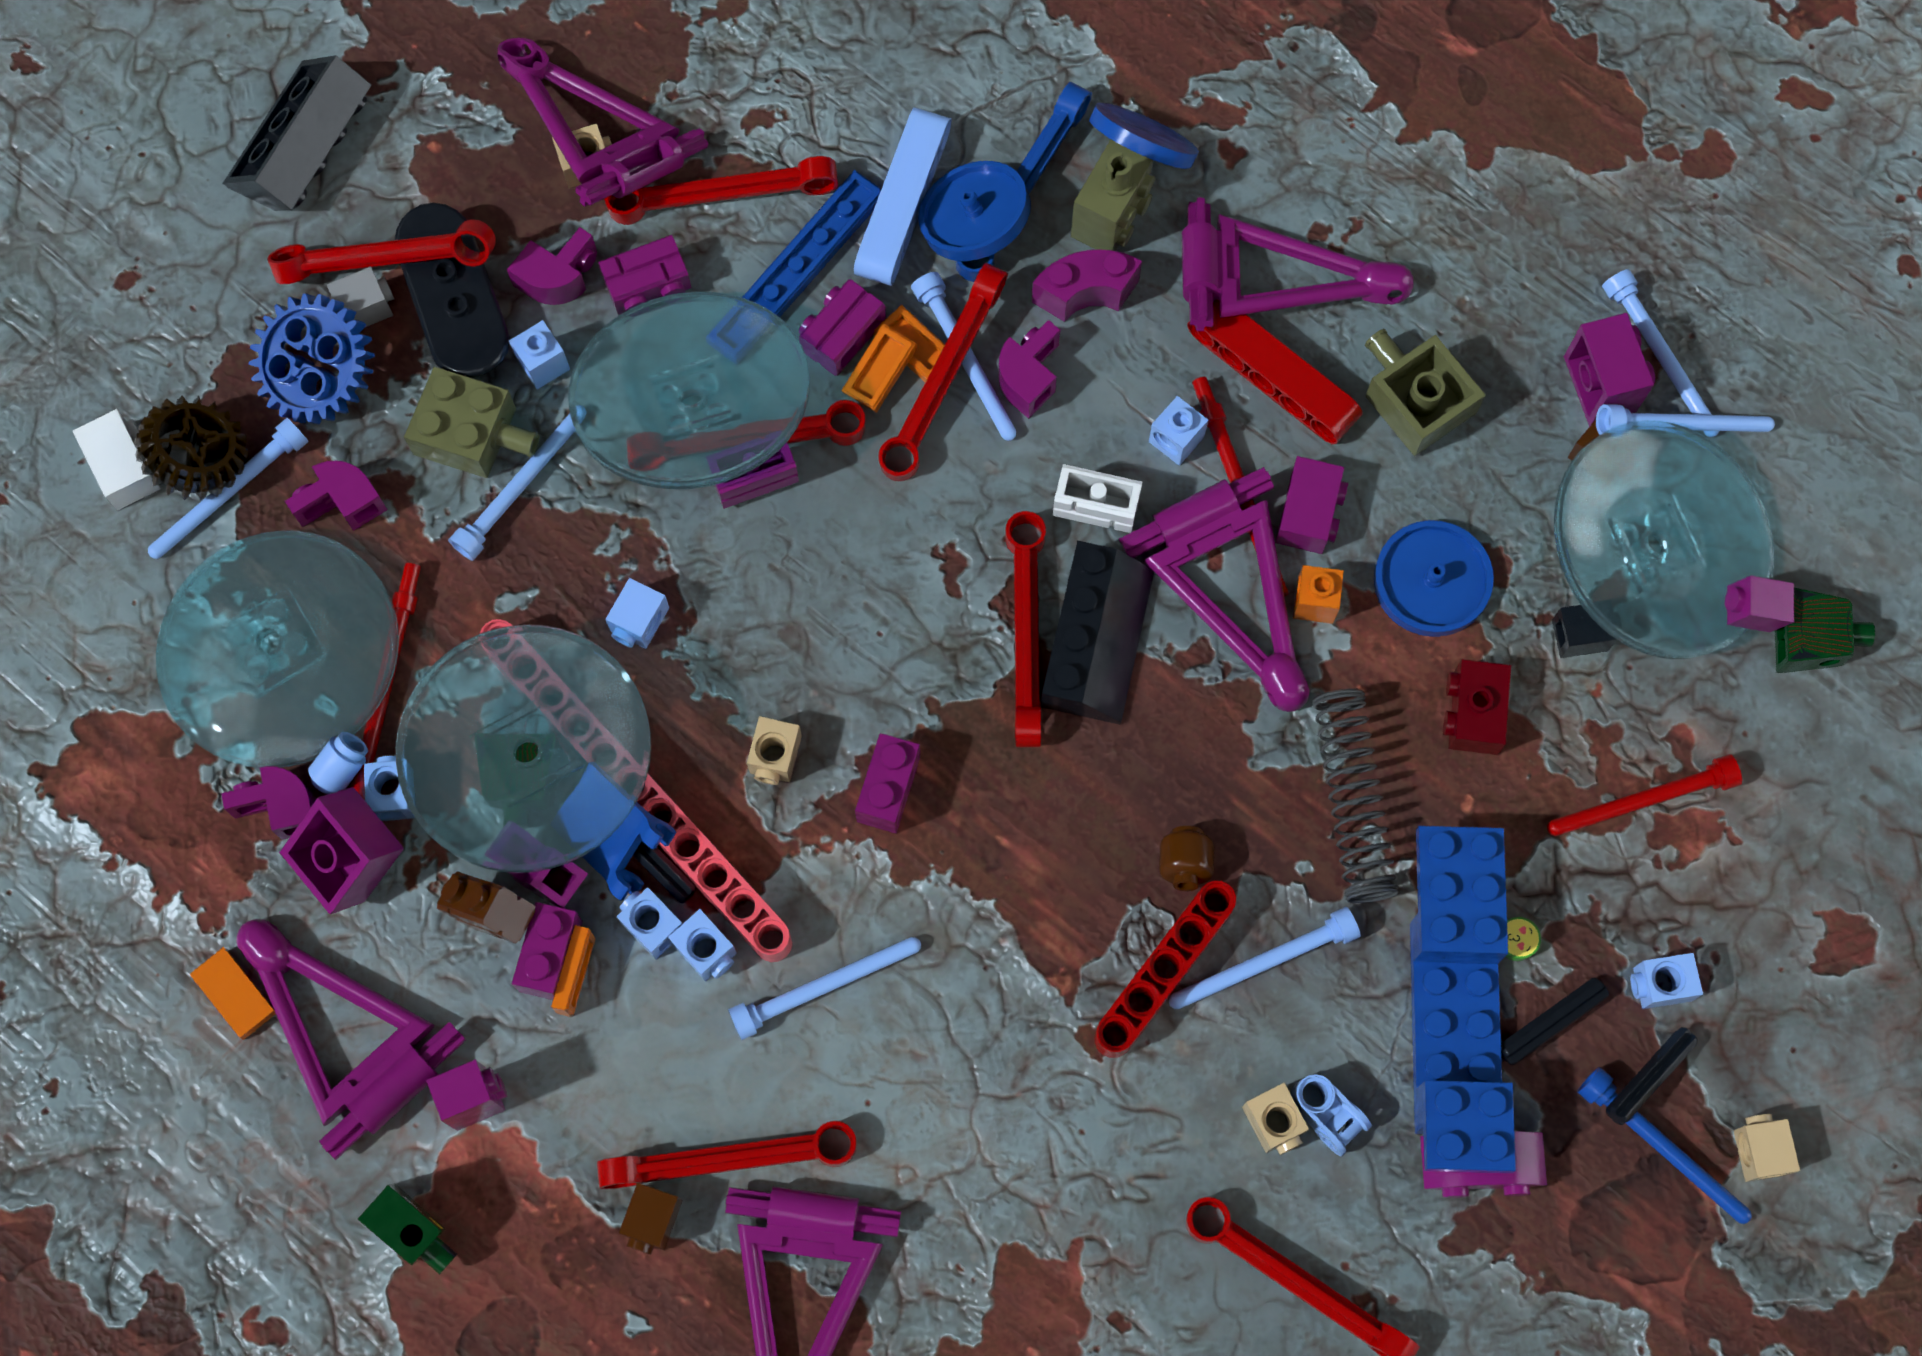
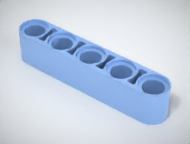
[854,107,952,286]

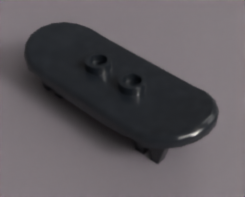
[395,202,510,378]

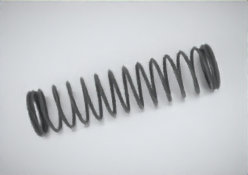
[1312,689,1399,903]

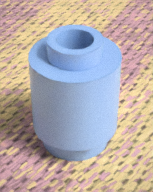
[308,732,368,794]

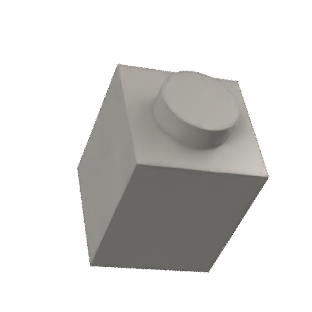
[327,266,394,328]

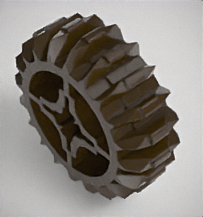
[134,395,248,501]

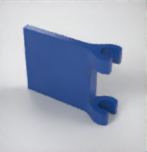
[551,762,676,901]

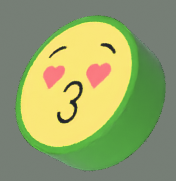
[1505,917,1541,961]

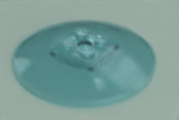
[568,292,810,489]
[1554,420,1774,659]
[156,531,399,768]
[396,625,651,873]

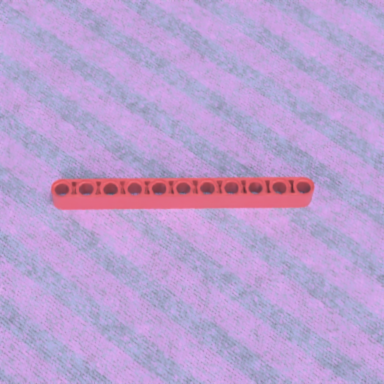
[479,619,792,962]

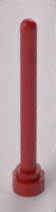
[1547,754,1742,836]

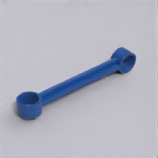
[955,82,1092,282]

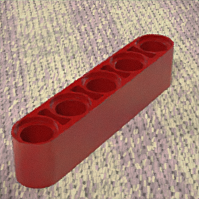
[1187,300,1363,444]
[1094,880,1236,1058]

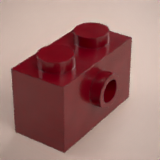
[1443,659,1511,755]

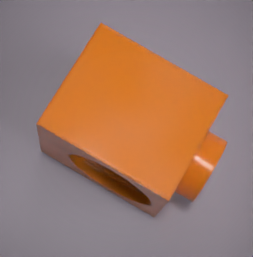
[1293,565,1344,624]

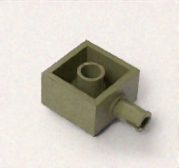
[1071,140,1155,251]
[1365,329,1486,457]
[404,367,540,478]

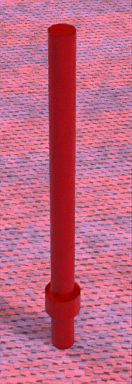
[1192,376,1289,597]
[350,563,421,800]

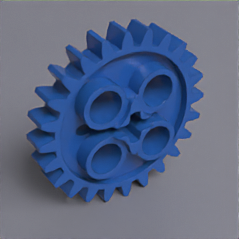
[249,293,375,424]

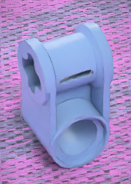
[1291,1074,1372,1157]

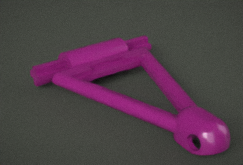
[497,38,708,207]
[1182,197,1414,331]
[1119,467,1310,712]
[236,919,466,1160]
[725,1186,901,1356]

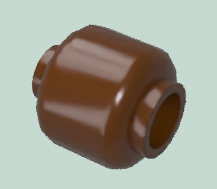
[1159,826,1214,891]

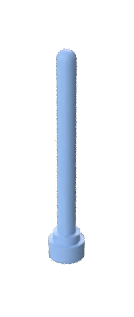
[1602,269,1719,437]
[911,272,1016,441]
[1596,404,1775,437]
[448,406,587,561]
[148,418,309,559]
[1169,907,1361,1009]
[728,937,921,1041]

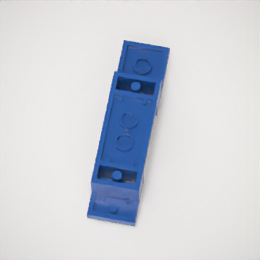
[1410,826,1516,1173]

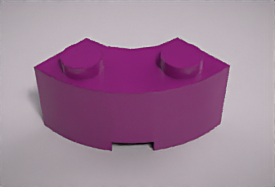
[1032,250,1142,322]
[1420,1131,1547,1198]

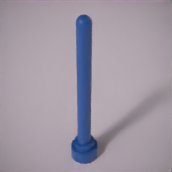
[1577,1067,1752,1224]

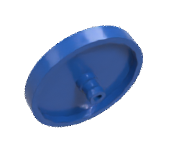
[1089,103,1199,169]
[918,161,1031,261]
[1373,520,1494,637]

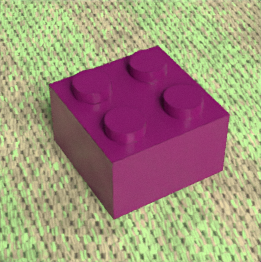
[1563,313,1655,427]
[279,787,404,915]

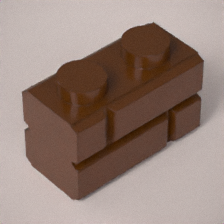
[437,871,536,944]

